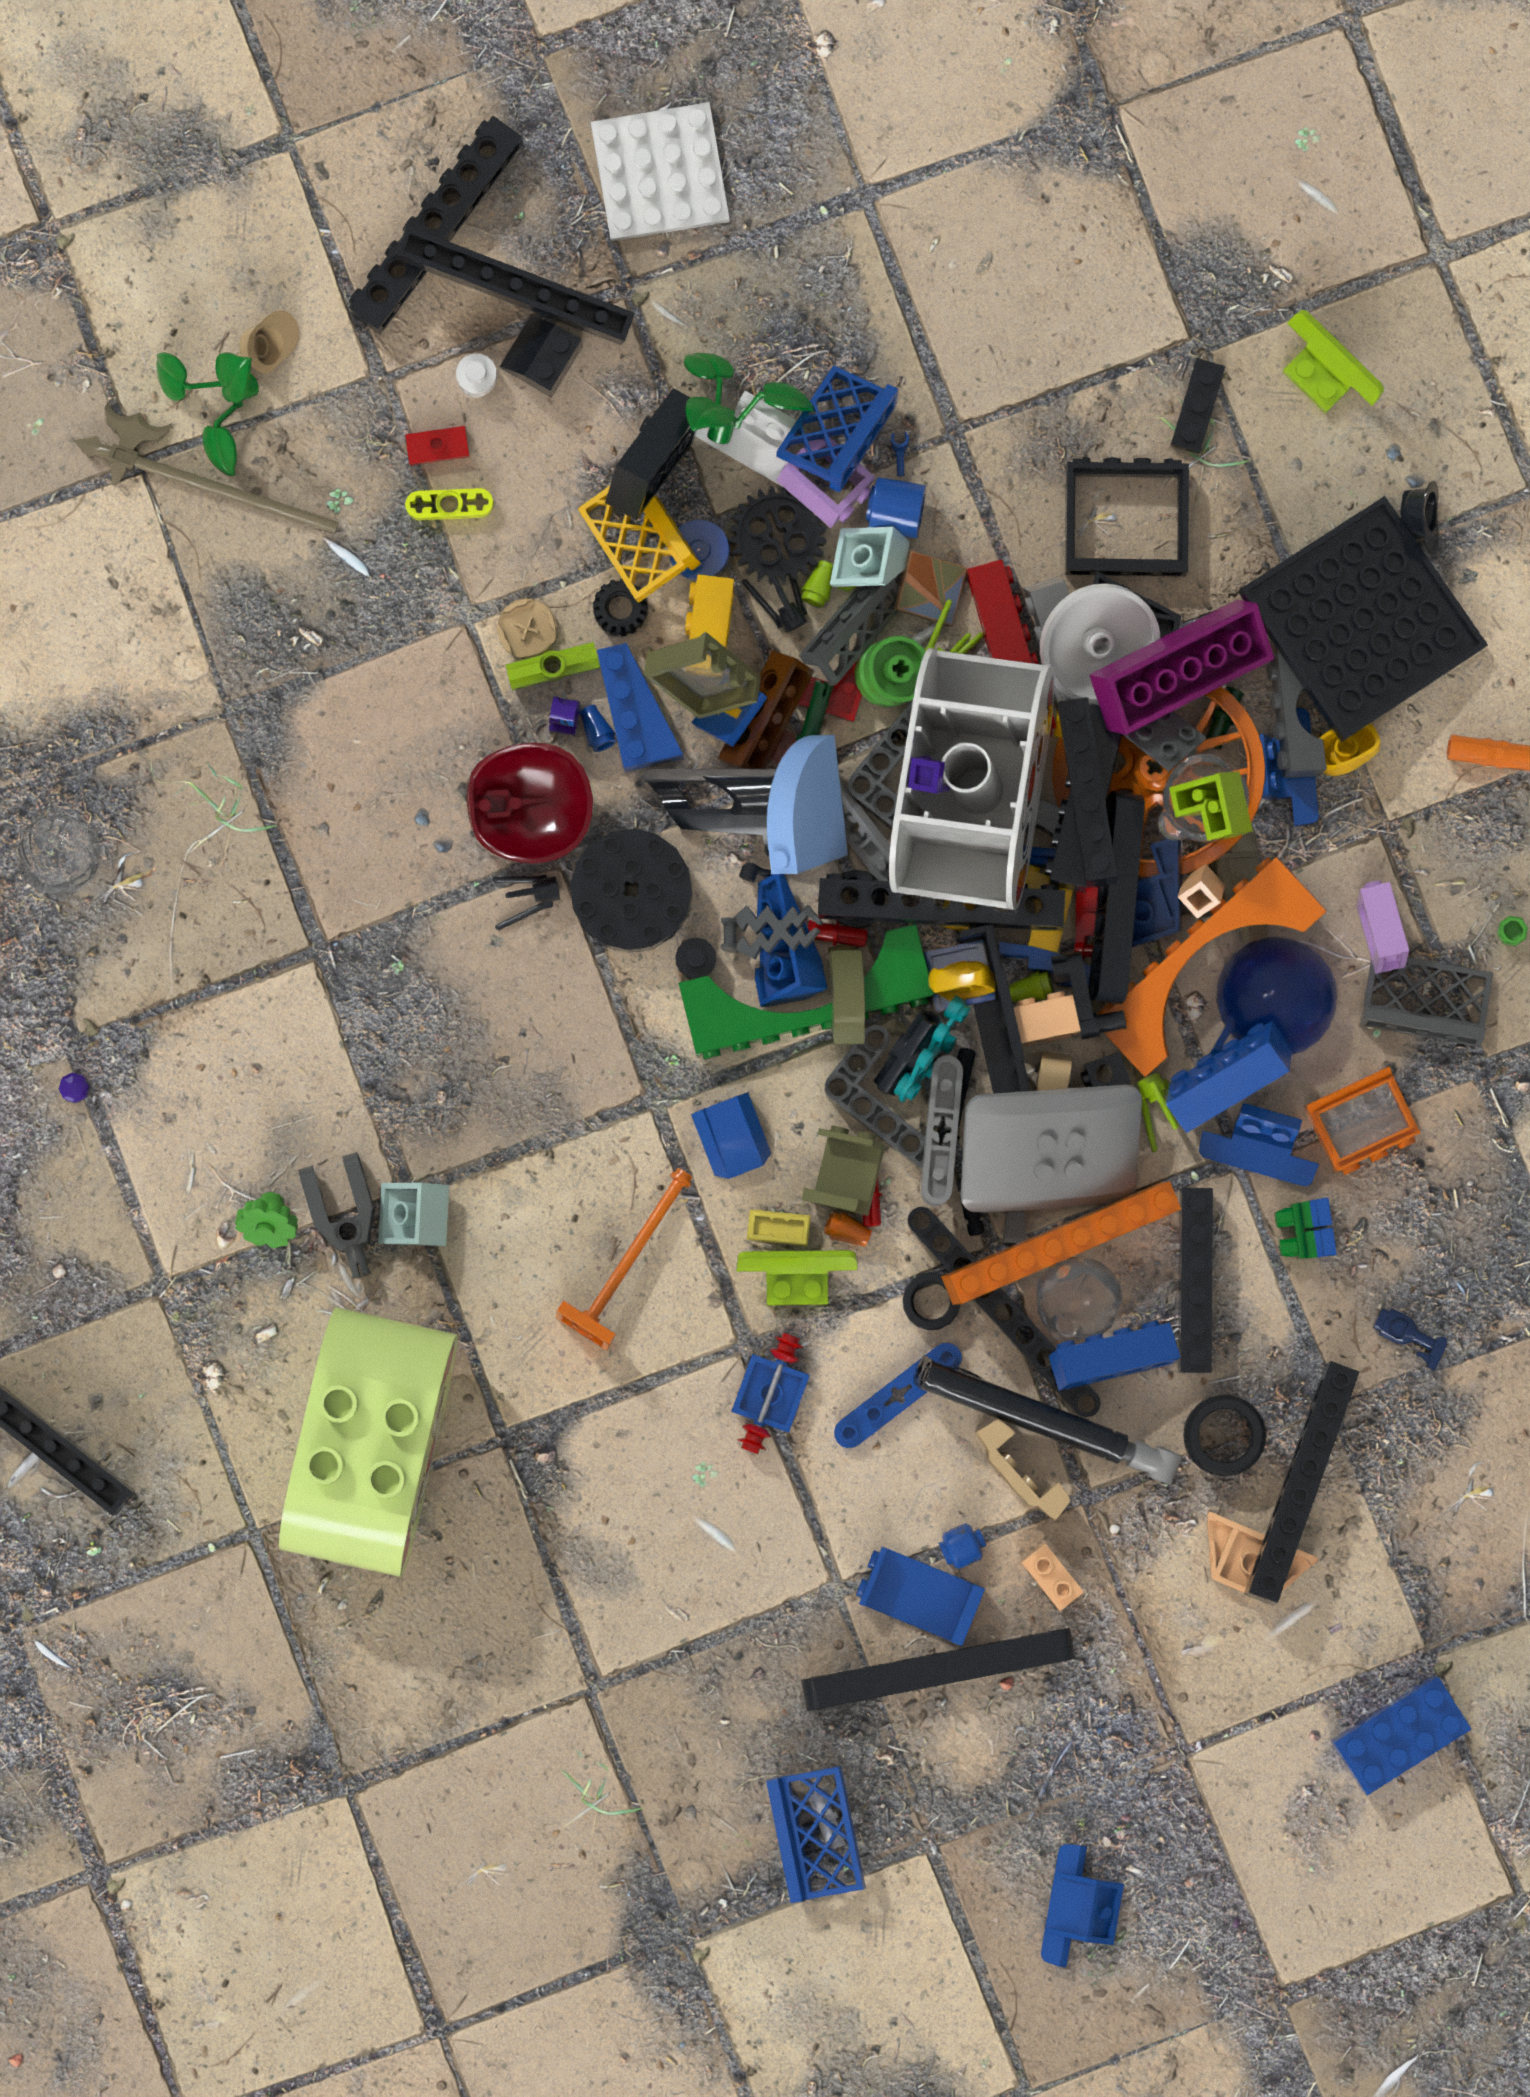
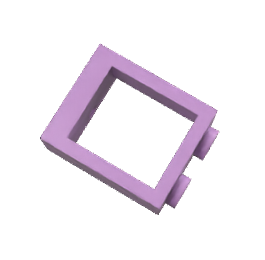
[776,437,876,528]
[1356,881,1409,974]

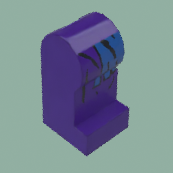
[549,696,581,736]

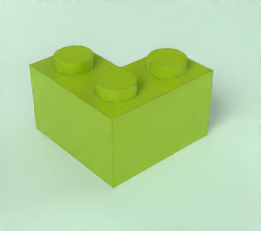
[1169,771,1253,841]

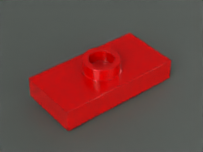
[405,426,470,466]

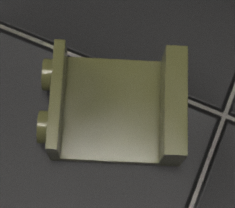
[802,1125,885,1216]

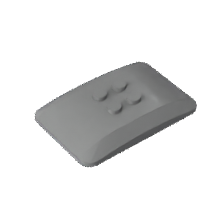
[960,1085,1142,1212]

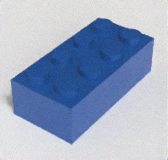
[1166,1021,1292,1133]
[1331,1675,1472,1796]

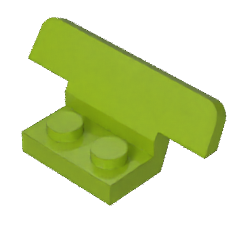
[1282,310,1384,414]
[736,1250,858,1305]

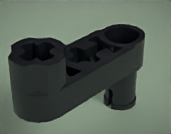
[1051,951,1127,1040]

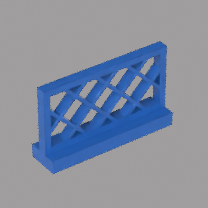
[776,365,898,493]
[766,1766,866,1903]

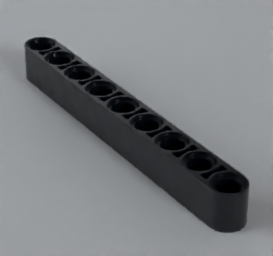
[907,1207,1101,1417]
[801,1628,1076,1711]

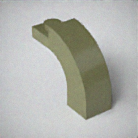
[828,944,865,1045]

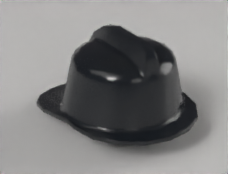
[1400,481,1439,555]

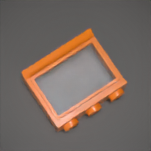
[1303,1066,1421,1175]

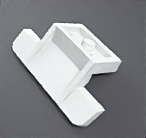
[695,391,805,487]

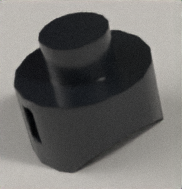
[675,938,716,980]

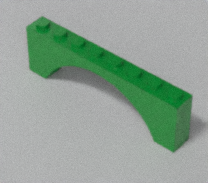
[678,924,934,1060]

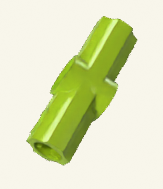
[505,642,600,691]

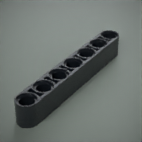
[1089,791,1145,1004]

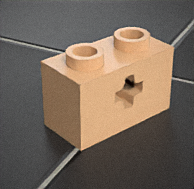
[1020,1543,1084,1611]

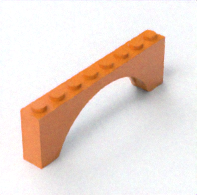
[1097,857,1328,1077]

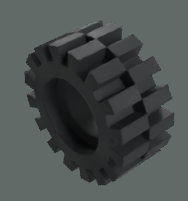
[593,579,648,637]

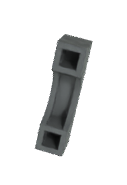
[1267,653,1326,779]

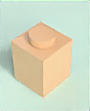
[1178,864,1225,919]

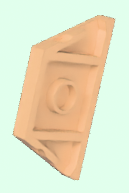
[1207,1511,1318,1593]

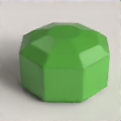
[1497,916,1528,947]

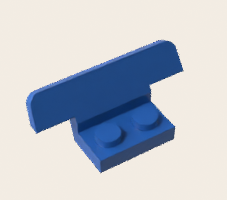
[1259,708,1319,827]
[1199,1103,1319,1186]
[1041,1844,1124,1967]

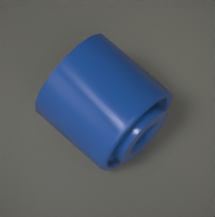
[866,477,926,538]

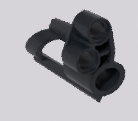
[642,769,776,856]

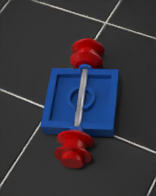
[731,1333,810,1454]

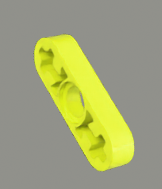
[405,488,494,520]

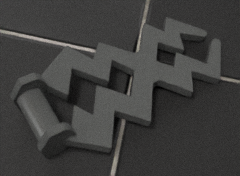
[721,905,823,959]

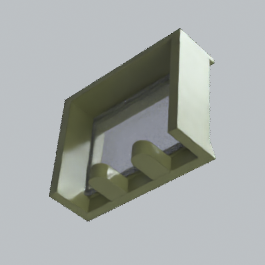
[644,632,761,719]

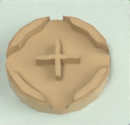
[497,598,558,659]

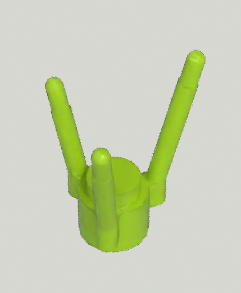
[925,599,984,654]
[1137,1072,1179,1152]

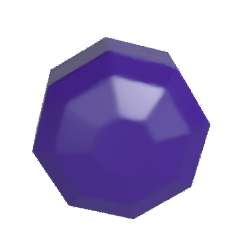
[58,1072,90,1103]

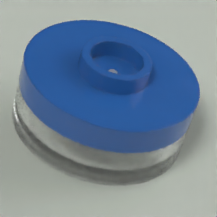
[669,520,732,583]

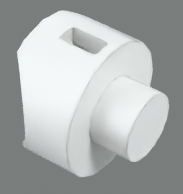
[456,353,497,398]

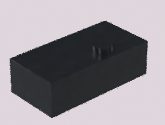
[605,388,697,520]

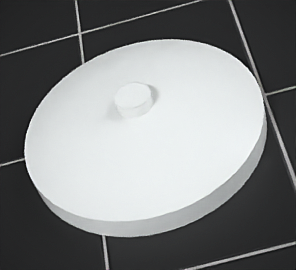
[1040,584,1160,705]

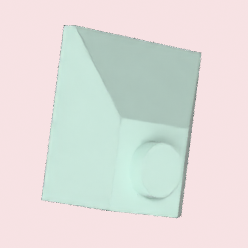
[830,527,910,587]

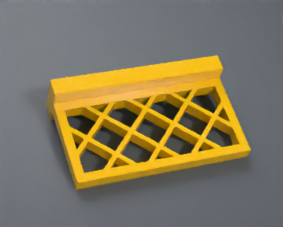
[578,486,701,603]

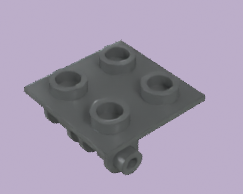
[1123,711,1207,772]

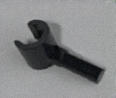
[739,863,773,883]

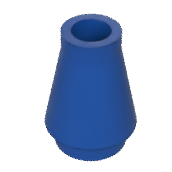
[579,705,616,752]

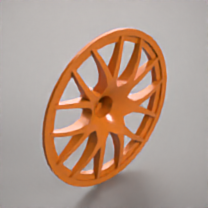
[1052,686,1265,878]

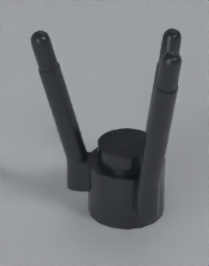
[742,576,808,633]
[492,874,560,930]

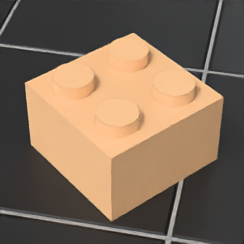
[1014,991,1081,1047]

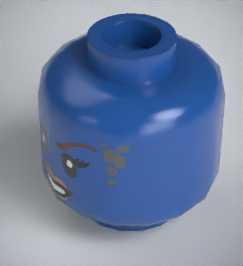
[939,1523,986,1569]

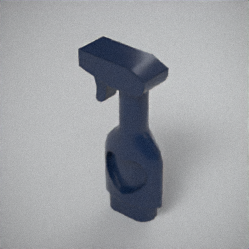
[1373,1308,1447,1371]

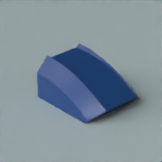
[691,1092,771,1179]

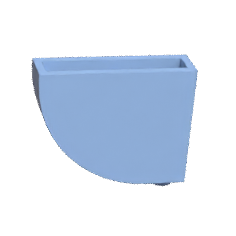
[767,735,848,874]

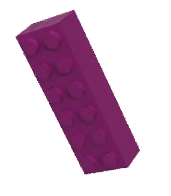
[1089,599,1275,735]

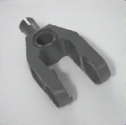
[298,1152,375,1279]

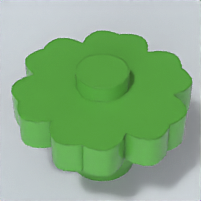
[235,1192,298,1248]

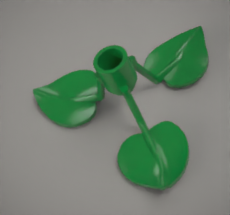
[156,352,259,476]
[684,353,814,444]

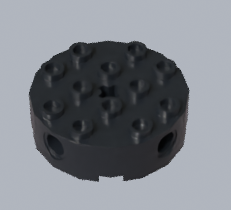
[570,828,693,953]

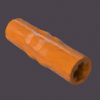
[1447,734,1530,771]

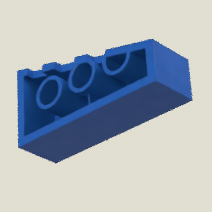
[597,643,684,772]

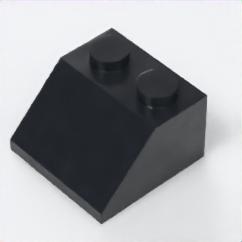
[500,315,583,398]

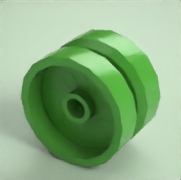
[854,636,926,707]

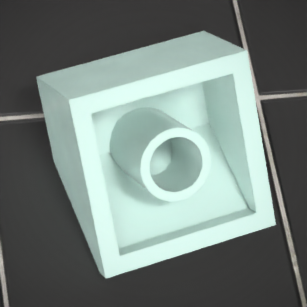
[378,1183,449,1246]

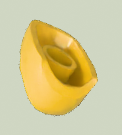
[1319,723,1381,776]
[928,961,995,1001]

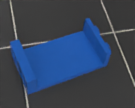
[855,1547,985,1646]

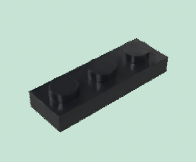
[1170,358,1226,454]

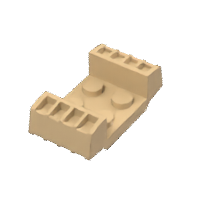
[975,1419,1071,1520]

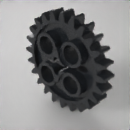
[729,486,827,585]

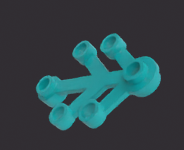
[894,995,971,1103]

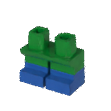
[1274,1197,1337,1260]

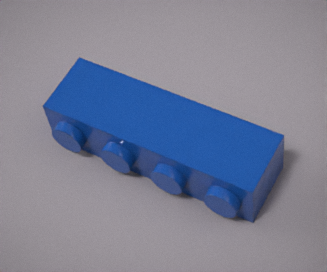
[1048,1321,1181,1391]

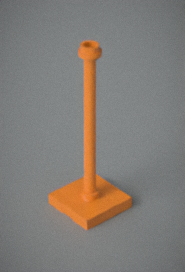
[556,1168,693,1351]

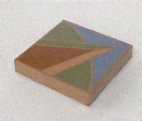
[894,550,967,626]

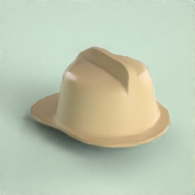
[237,310,299,373]

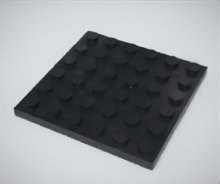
[1238,496,1488,742]

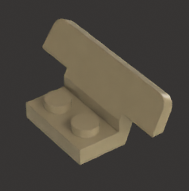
[1192,826,1268,943]

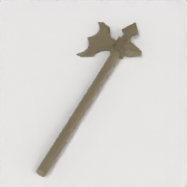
[73,402,339,533]

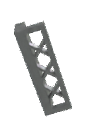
[799,579,899,685]

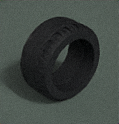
[1183,1395,1266,1476]

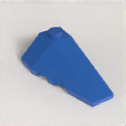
[755,874,827,1007]

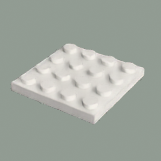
[591,102,730,242]

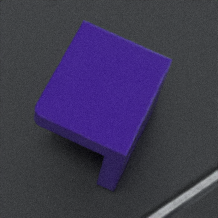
[908,755,950,794]

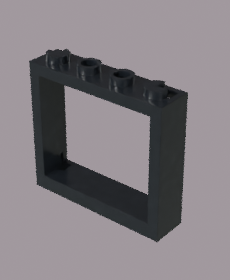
[1065,457,1189,577]

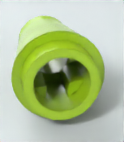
[801,560,833,608]
[1008,971,1054,1003]

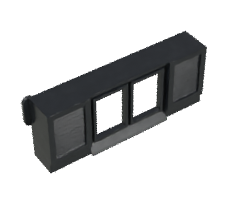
[954,924,1030,1094]

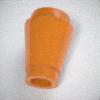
[824,1211,872,1247]

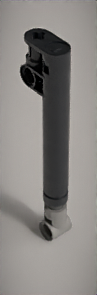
[914,1355,1182,1485]

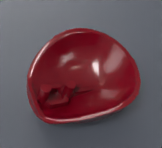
[467,742,593,864]

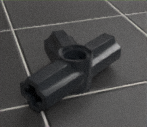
[874,1009,942,1096]

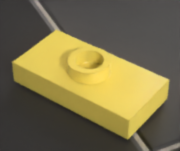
[747,1209,811,1246]

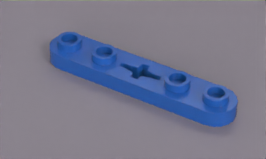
[834,1343,962,1448]

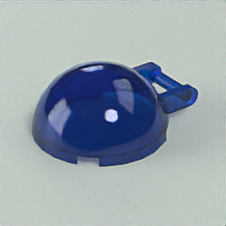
[1209,937,1337,1056]

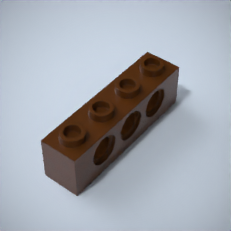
[718,650,814,769]

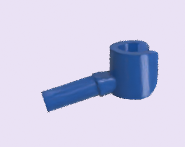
[891,432,909,476]

